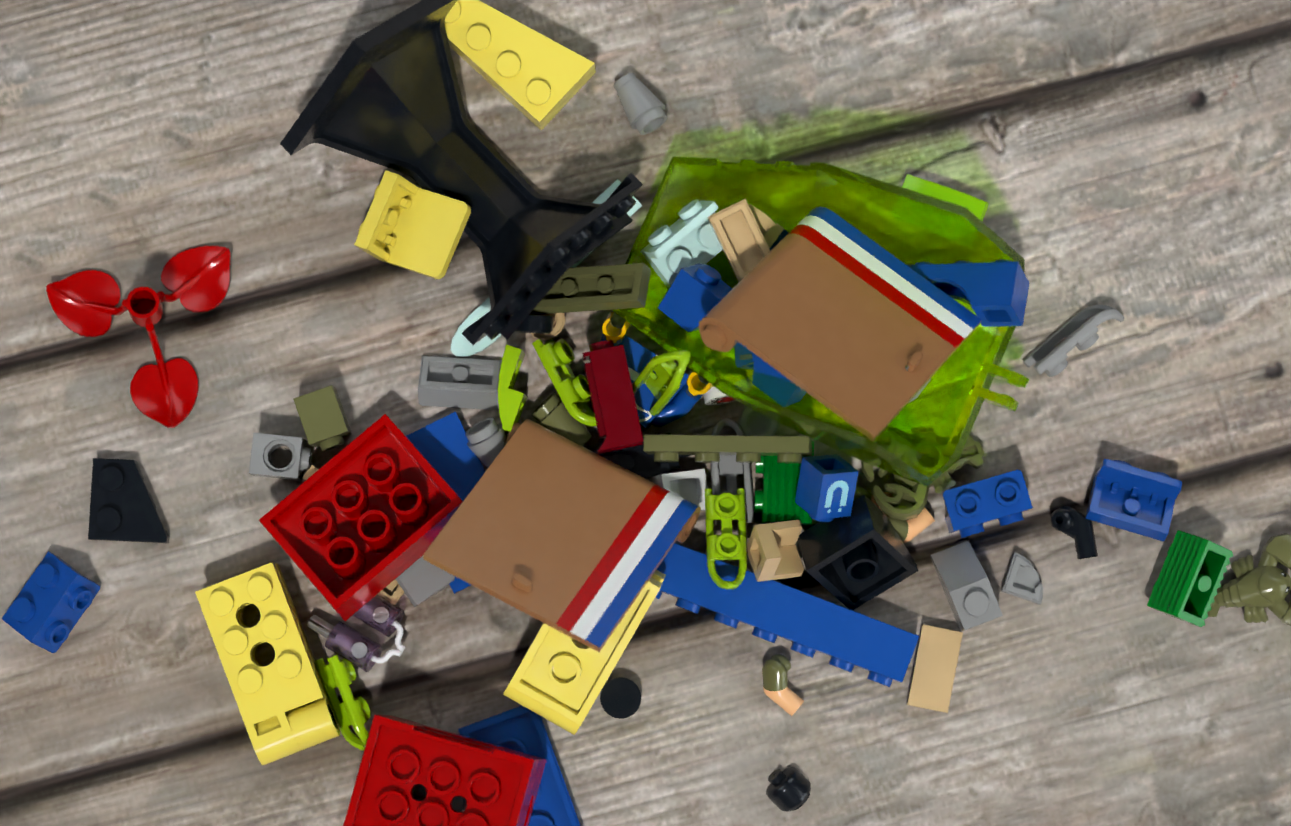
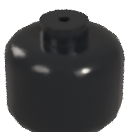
[766,767,811,812]

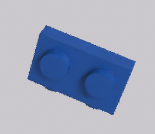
[1085,459,1182,542]
[942,470,1033,538]
[2,551,100,653]

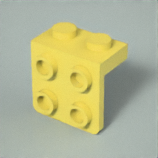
[354,170,471,279]

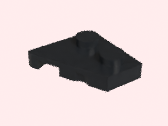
[88,458,169,544]

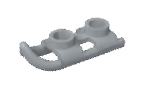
[1023,305,1124,377]
[710,418,755,525]

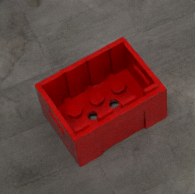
[343,715,547,826]

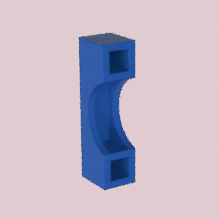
[907,259,1030,327]
[658,263,806,408]

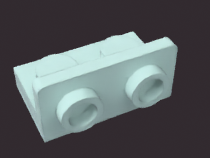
[640,199,723,289]

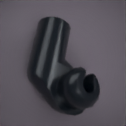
[1051,506,1098,559]

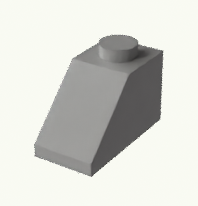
[930,540,1003,631]

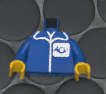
[600,312,717,429]

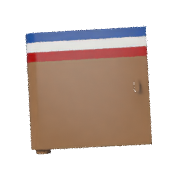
[698,206,982,441]
[423,419,701,652]

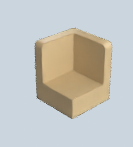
[747,520,804,582]

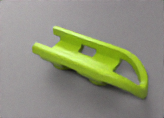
[532,339,597,426]
[632,350,691,416]
[705,488,747,589]
[314,654,371,751]

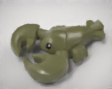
[861,433,984,521]
[1207,533,1291,626]

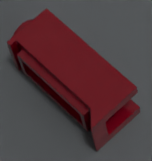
[582,340,644,454]

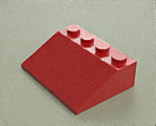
[259,414,463,621]

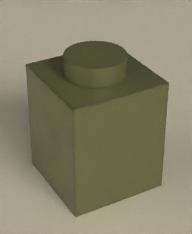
[293,385,352,451]

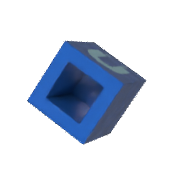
[795,454,859,522]

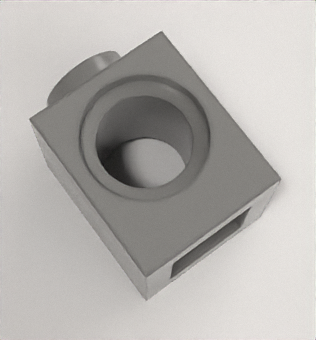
[249,433,312,481]

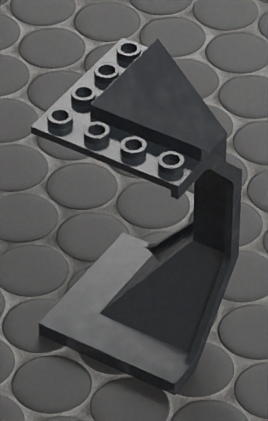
[280,0,643,345]

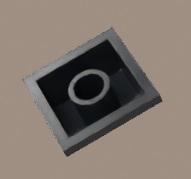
[798,495,919,611]

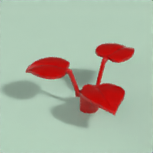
[46,246,231,428]

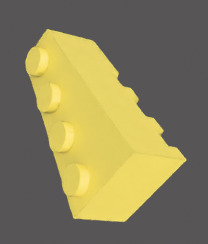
[445,0,596,130]

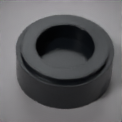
[515,315,553,334]
[600,677,641,719]

